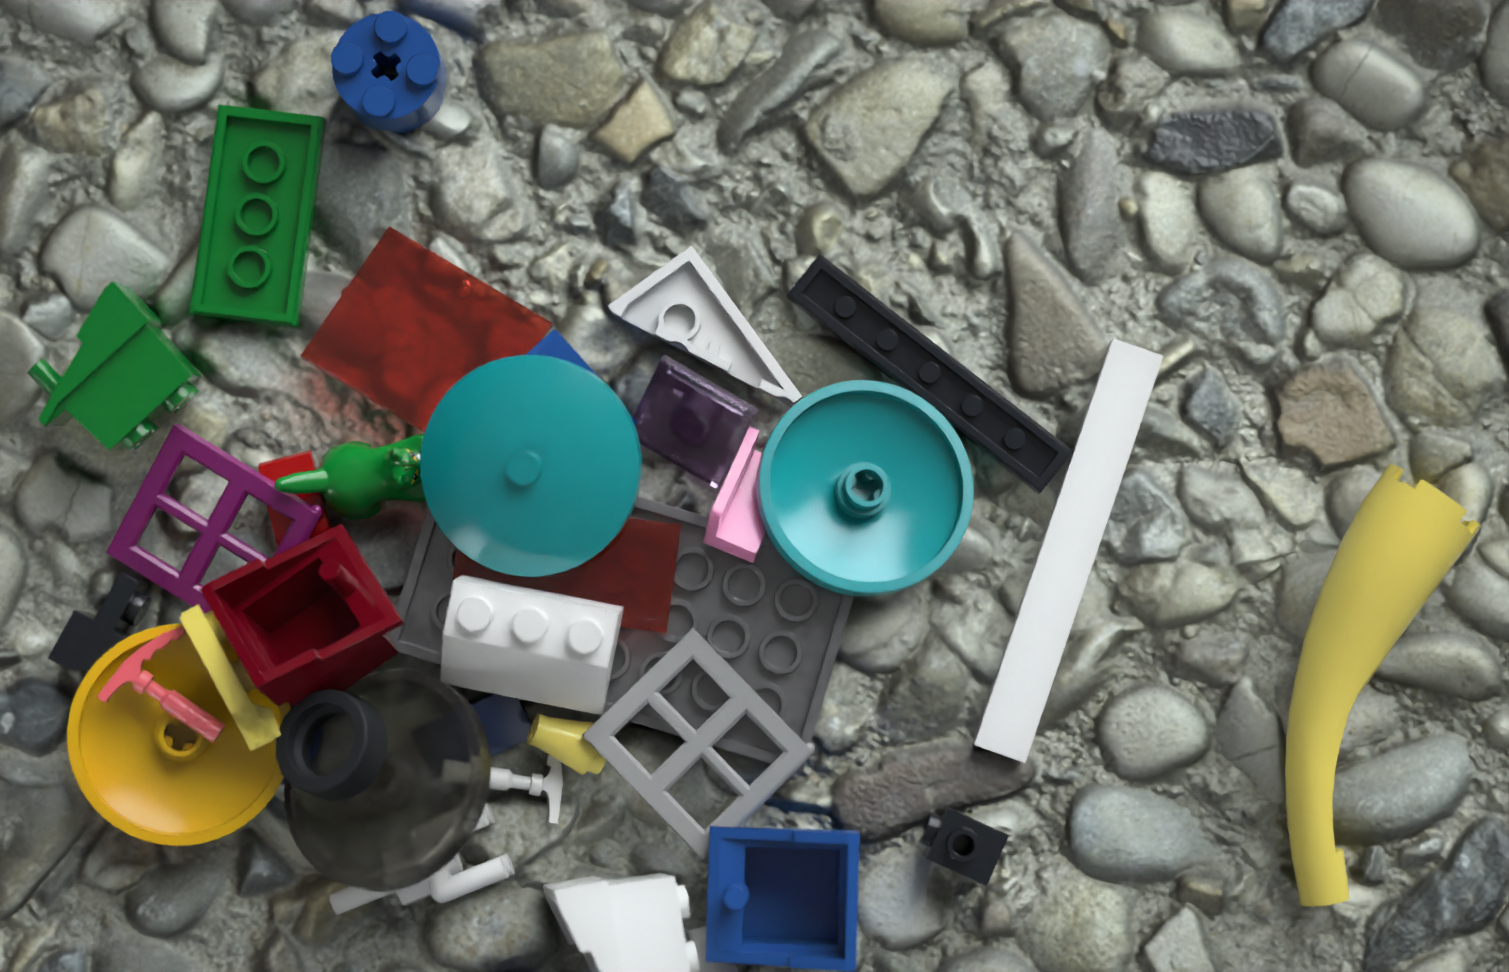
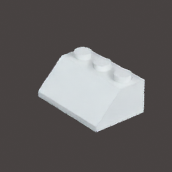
[440,575,624,715]

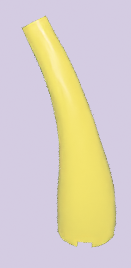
[1285,464,1481,907]

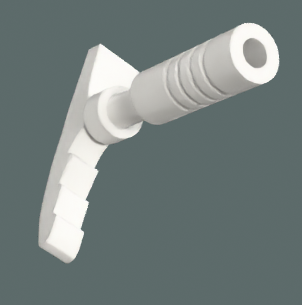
[445,754,563,824]

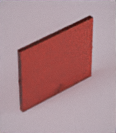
[301,226,552,432]

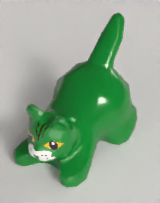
[274,434,426,520]

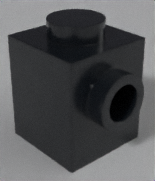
[919,806,1009,886]

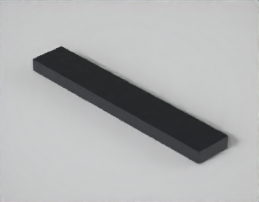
[786,254,1073,495]

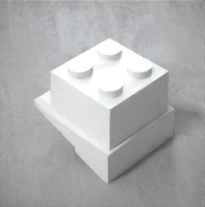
[543,873,699,972]

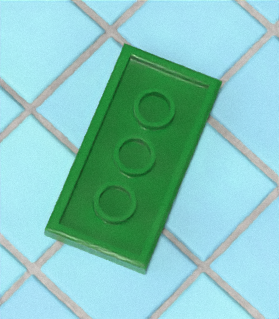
[189,104,327,329]

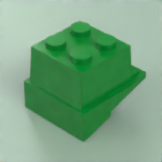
[27,281,202,451]

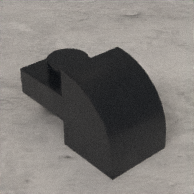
[47,572,152,670]

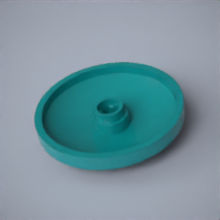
[420,355,642,577]
[756,380,974,597]

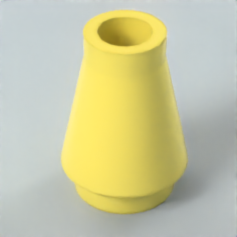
[527,713,606,775]

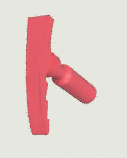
[97,627,226,743]

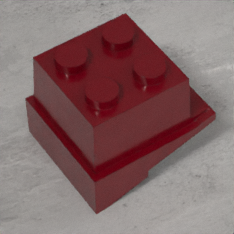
[200,524,405,707]

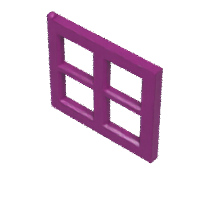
[106,423,322,614]

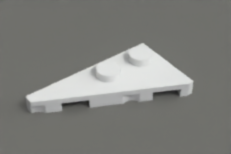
[608,245,802,407]

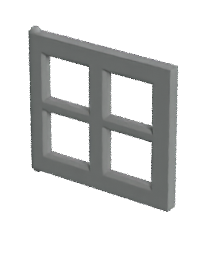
[582,628,815,863]

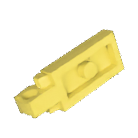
[179,605,281,751]

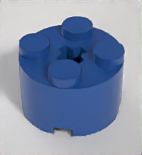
[331,11,447,133]

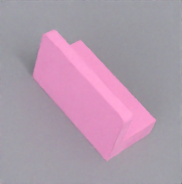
[703,427,767,563]

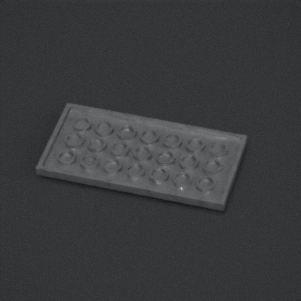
[388,496,854,773]

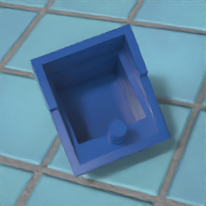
[705,826,860,972]

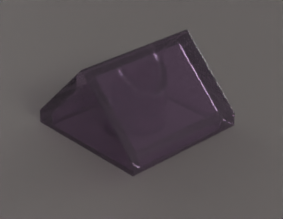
[633,354,759,489]

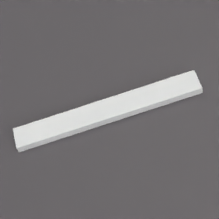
[972,338,1163,763]

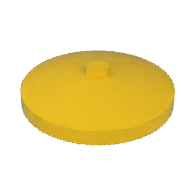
[67,623,291,846]

